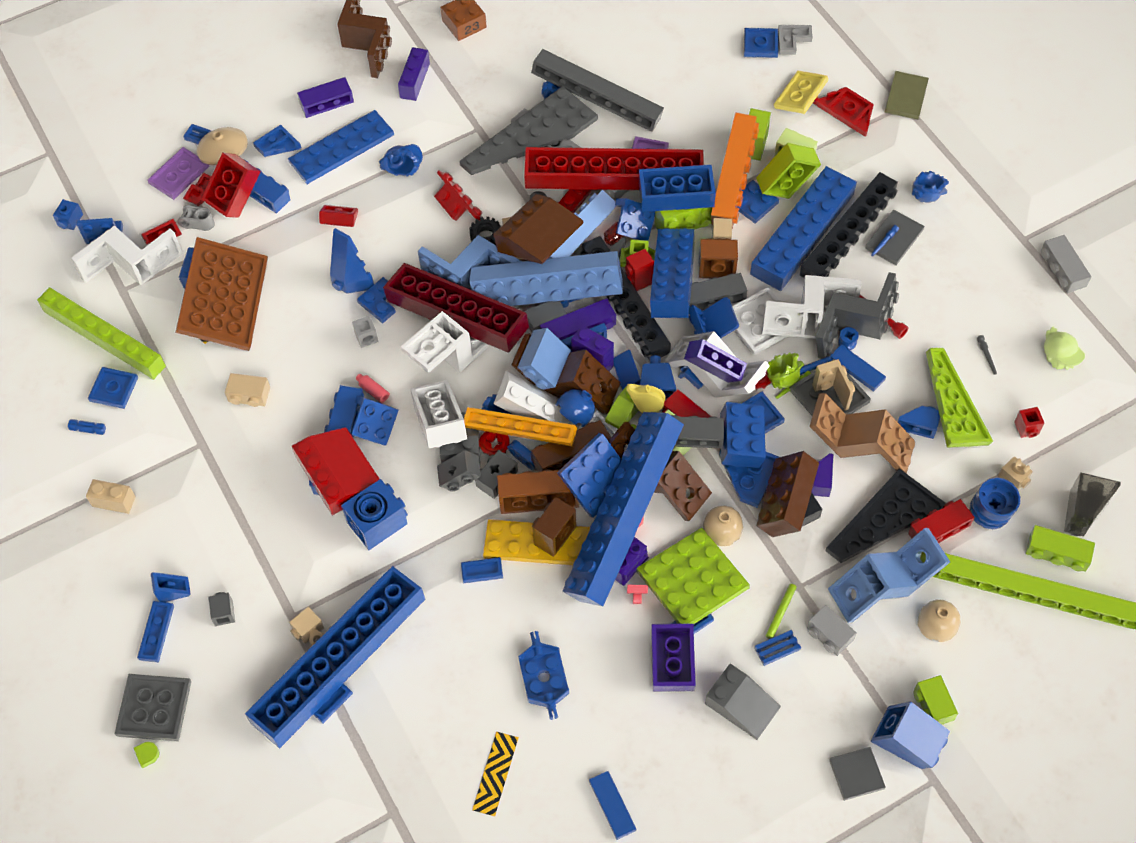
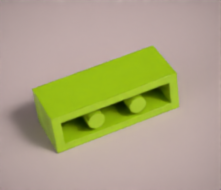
[1026,525,1095,572]

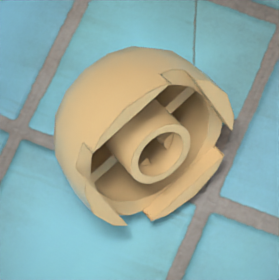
[703,506,743,546]
[918,599,961,642]

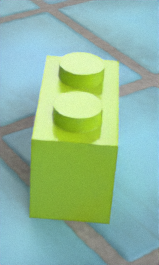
[913,675,959,724]

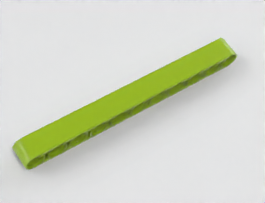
[920,551,1136,629]

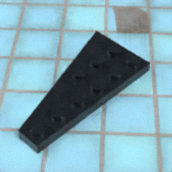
[825,468,946,563]

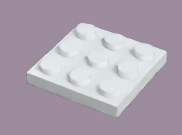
[732,287,788,355]

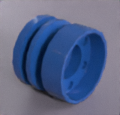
[969,478,1021,530]

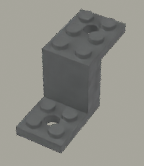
[816,272,899,359]

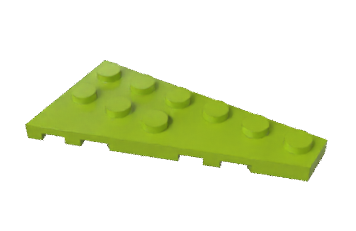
[926,348,993,448]

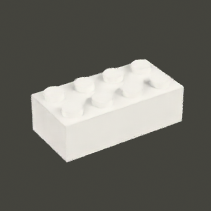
[411,380,467,448]

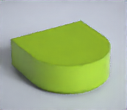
[134,742,159,768]

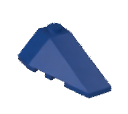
[330,228,374,294]

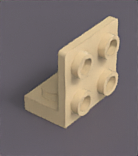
[812,359,855,410]

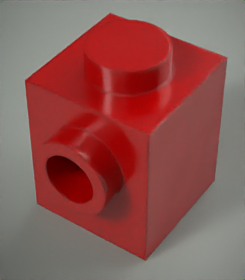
[1014,407,1045,438]

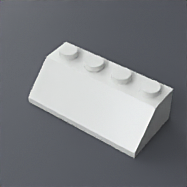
[494,371,572,425]

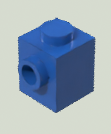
[53,199,83,230]

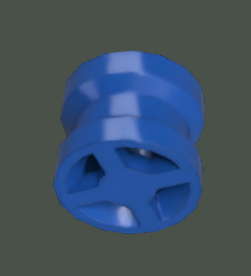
[838,327,859,351]

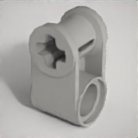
[178,205,215,231]

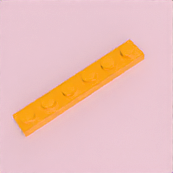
[464,407,577,446]

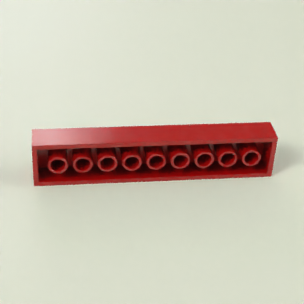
[524,147,704,190]

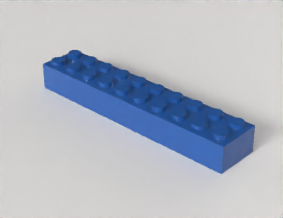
[562,412,684,607]
[245,566,426,749]

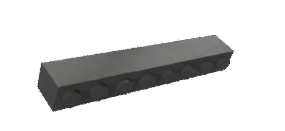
[531,49,664,132]

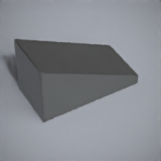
[609,237,626,259]

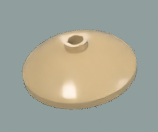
[196,127,248,165]

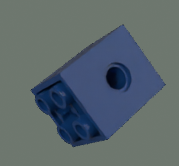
[341,479,408,550]

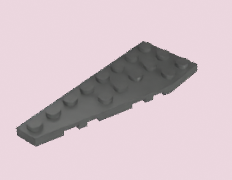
[460,86,598,175]

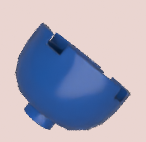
[556,389,595,427]

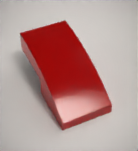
[183,172,211,206]

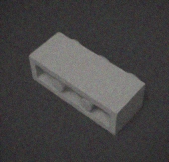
[1041,235,1092,293]

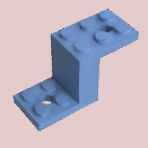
[418,235,522,290]
[828,528,950,623]

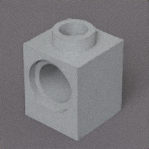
[352,316,378,348]

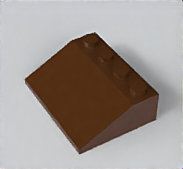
[493,194,584,264]

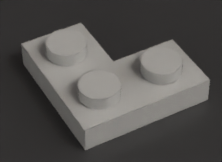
[778,25,813,55]

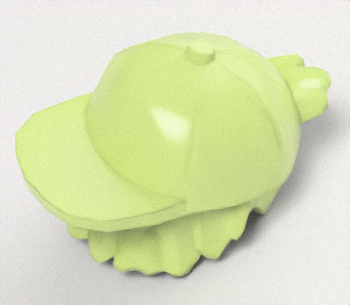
[1044,327,1085,370]

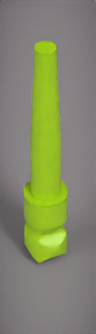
[775,371,811,399]

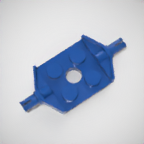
[518,631,569,720]

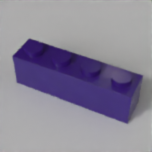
[540,298,616,341]

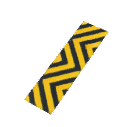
[472,731,519,817]

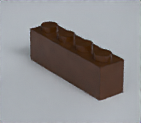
[531,420,611,472]

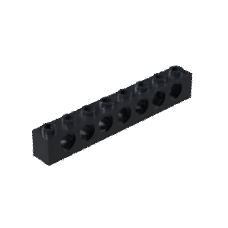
[799,172,898,279]
[580,236,671,361]

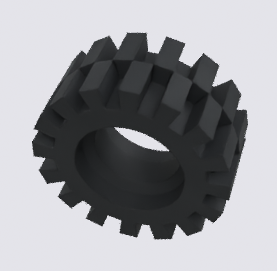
[469,216,501,245]

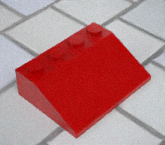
[292,427,380,516]

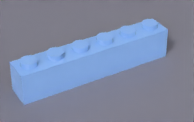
[548,190,616,259]

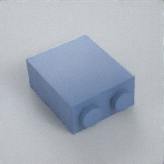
[517,328,571,389]

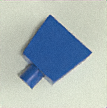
[640,355,676,399]

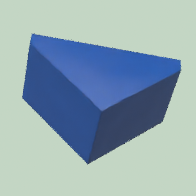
[151,572,191,602]

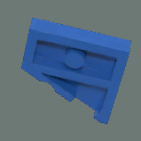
[253,125,301,157]

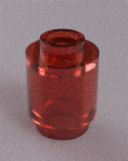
[604,222,626,246]

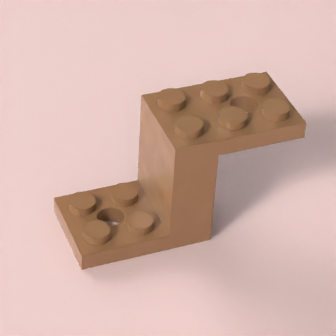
[809,393,915,474]

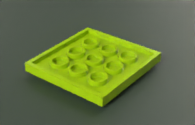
[636,527,750,624]

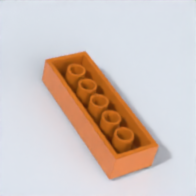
[711,112,759,229]

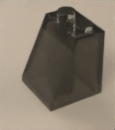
[1064,472,1121,536]

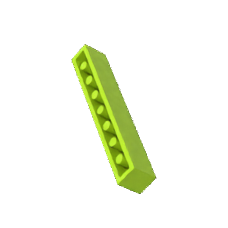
[37,287,166,380]

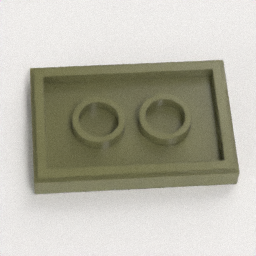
[885,71,929,120]

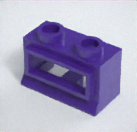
[615,537,649,586]

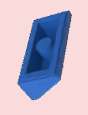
[614,350,641,391]

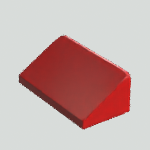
[319,205,358,227]
[141,219,182,245]

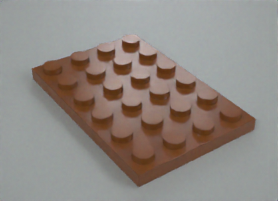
[175,237,268,351]

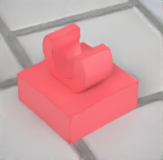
[627,585,648,604]

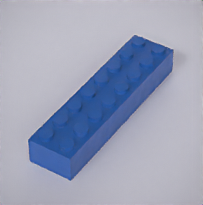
[750,166,857,291]

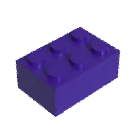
[651,624,696,692]

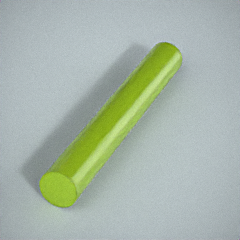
[765,584,797,639]

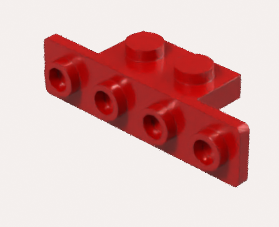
[434,170,482,221]

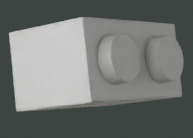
[807,605,857,656]

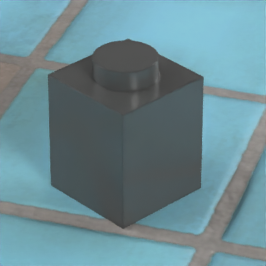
[208,592,235,626]

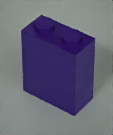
[571,325,614,372]

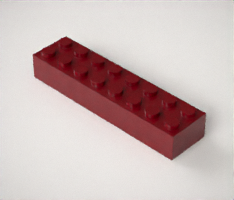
[383,263,529,353]

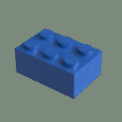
[720,402,766,468]

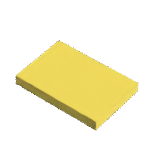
[774,71,828,114]

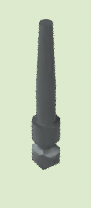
[977,335,997,375]

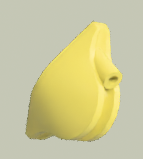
[626,384,666,413]

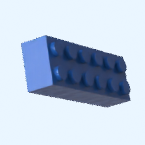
[650,228,695,318]

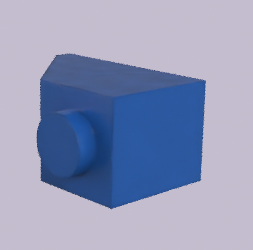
[898,406,940,439]

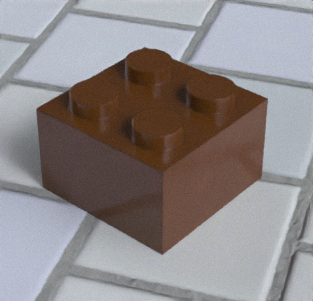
[532,497,576,557]

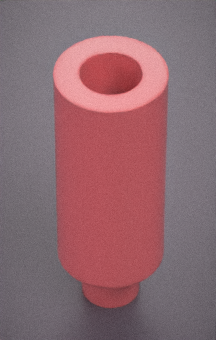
[356,374,390,403]

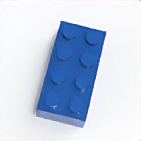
[639,165,716,212]

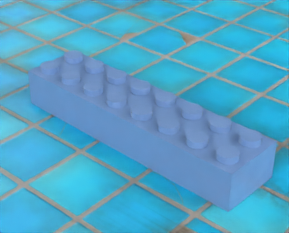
[470,251,623,306]

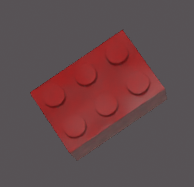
[201,152,261,218]

